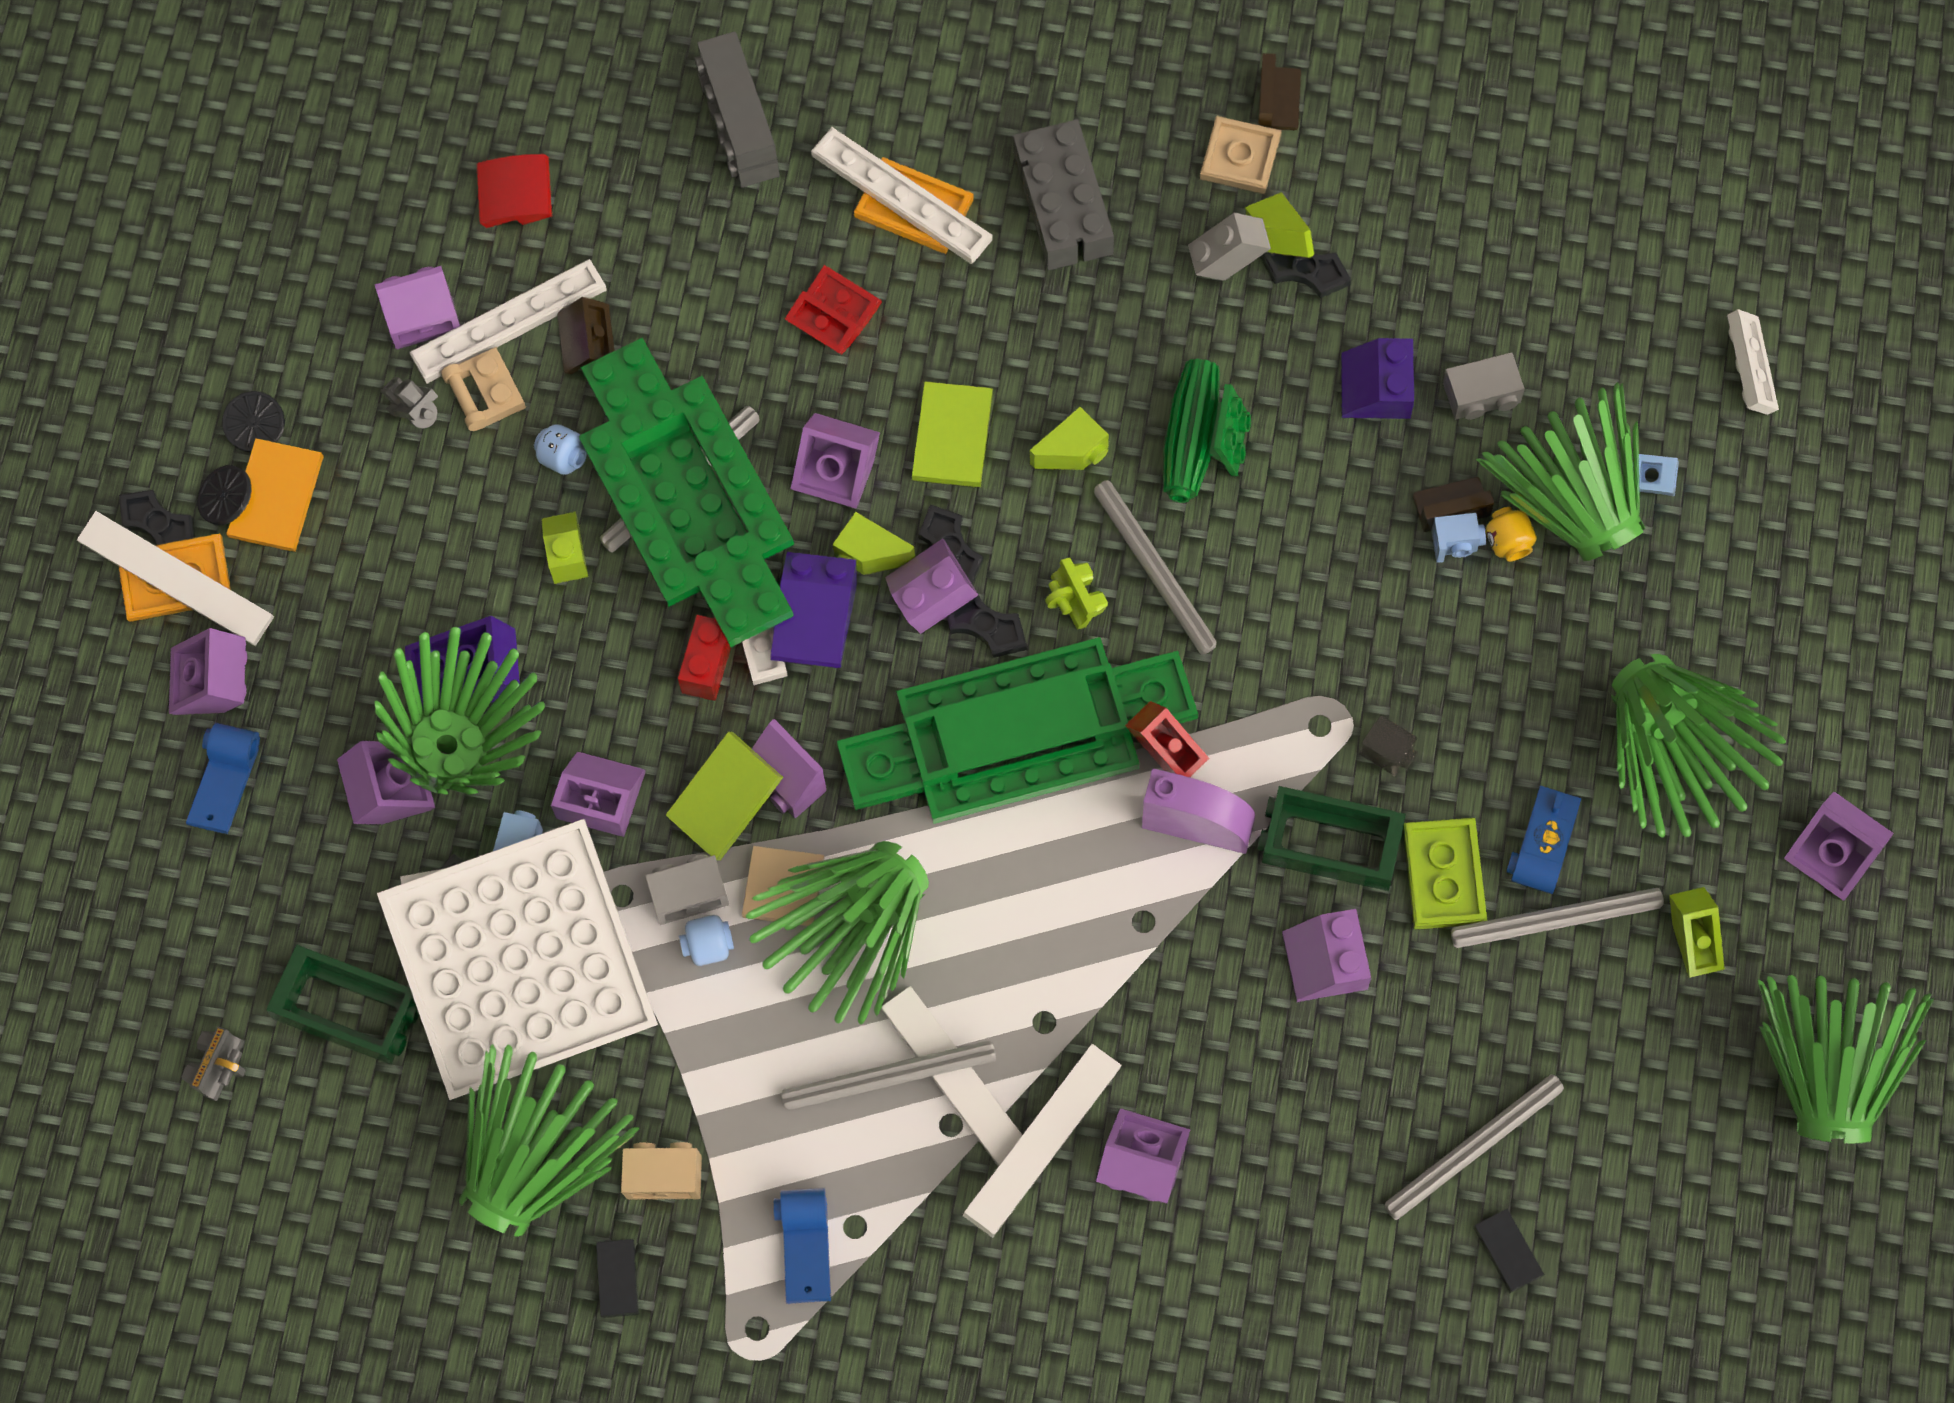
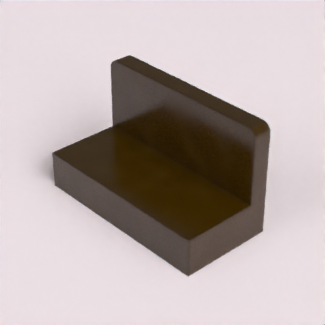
[1258,53,1301,131]
[557,297,615,375]
[1413,477,1494,532]

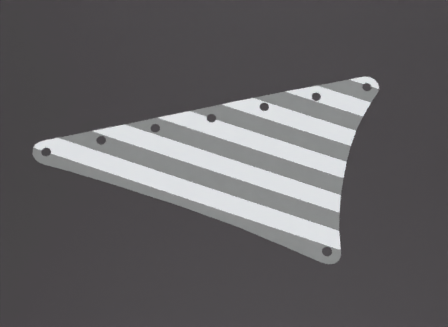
[604,696,1354,1361]

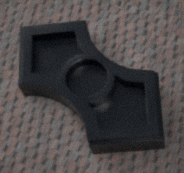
[1260,252,1351,298]
[119,490,195,545]
[918,504,983,586]
[946,591,1027,658]

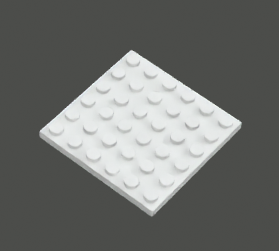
[377,819,658,1100]

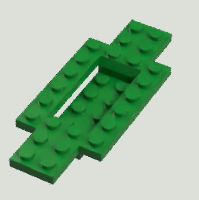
[579,338,795,648]
[837,637,1198,824]

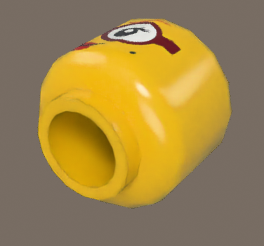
[1485,507,1537,561]

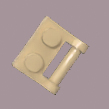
[441,347,526,431]

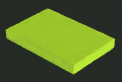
[912,382,993,487]
[666,732,784,861]
[1403,818,1487,930]

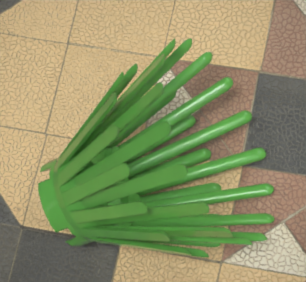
[1476,382,1646,562]
[375,627,545,795]
[1611,654,1786,837]
[746,841,929,1025]
[1758,975,1934,1143]
[459,1044,639,1236]

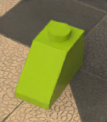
[1245,192,1315,258]
[1030,407,1109,470]
[542,512,589,584]
[833,512,915,575]
[1669,887,1725,977]

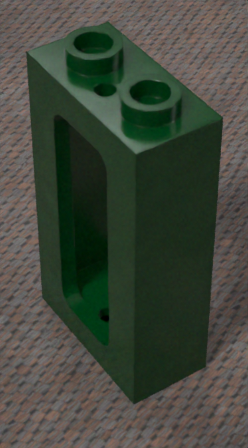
[1257,786,1406,891]
[266,944,420,1065]

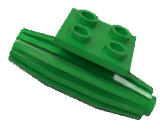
[1163,358,1251,503]

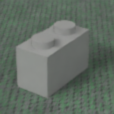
[1188,213,1271,281]
[1443,353,1525,420]
[645,855,729,925]

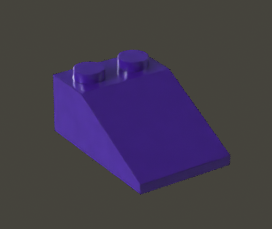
[770,552,857,668]
[405,616,520,711]

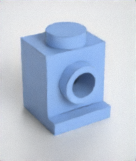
[1633,454,1679,496]
[1431,513,1486,563]

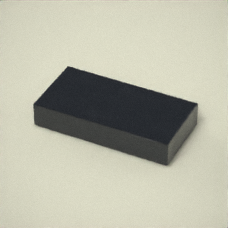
[1474,1209,1544,1293]
[596,1239,639,1318]

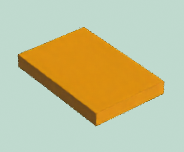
[854,157,974,254]
[227,438,324,552]
[119,533,231,622]

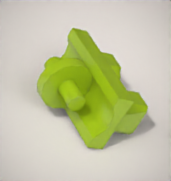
[1045,558,1108,630]

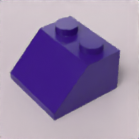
[1341,338,1414,419]

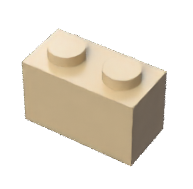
[621,1142,702,1200]

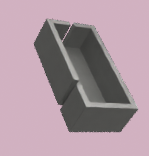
[694,31,780,188]
[1013,119,1114,270]

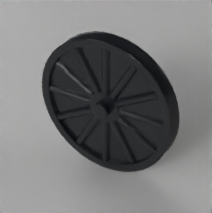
[222,391,285,453]
[197,465,252,525]

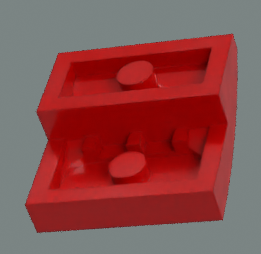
[477,154,552,228]
[785,265,882,355]

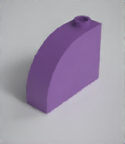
[1142,768,1255,854]

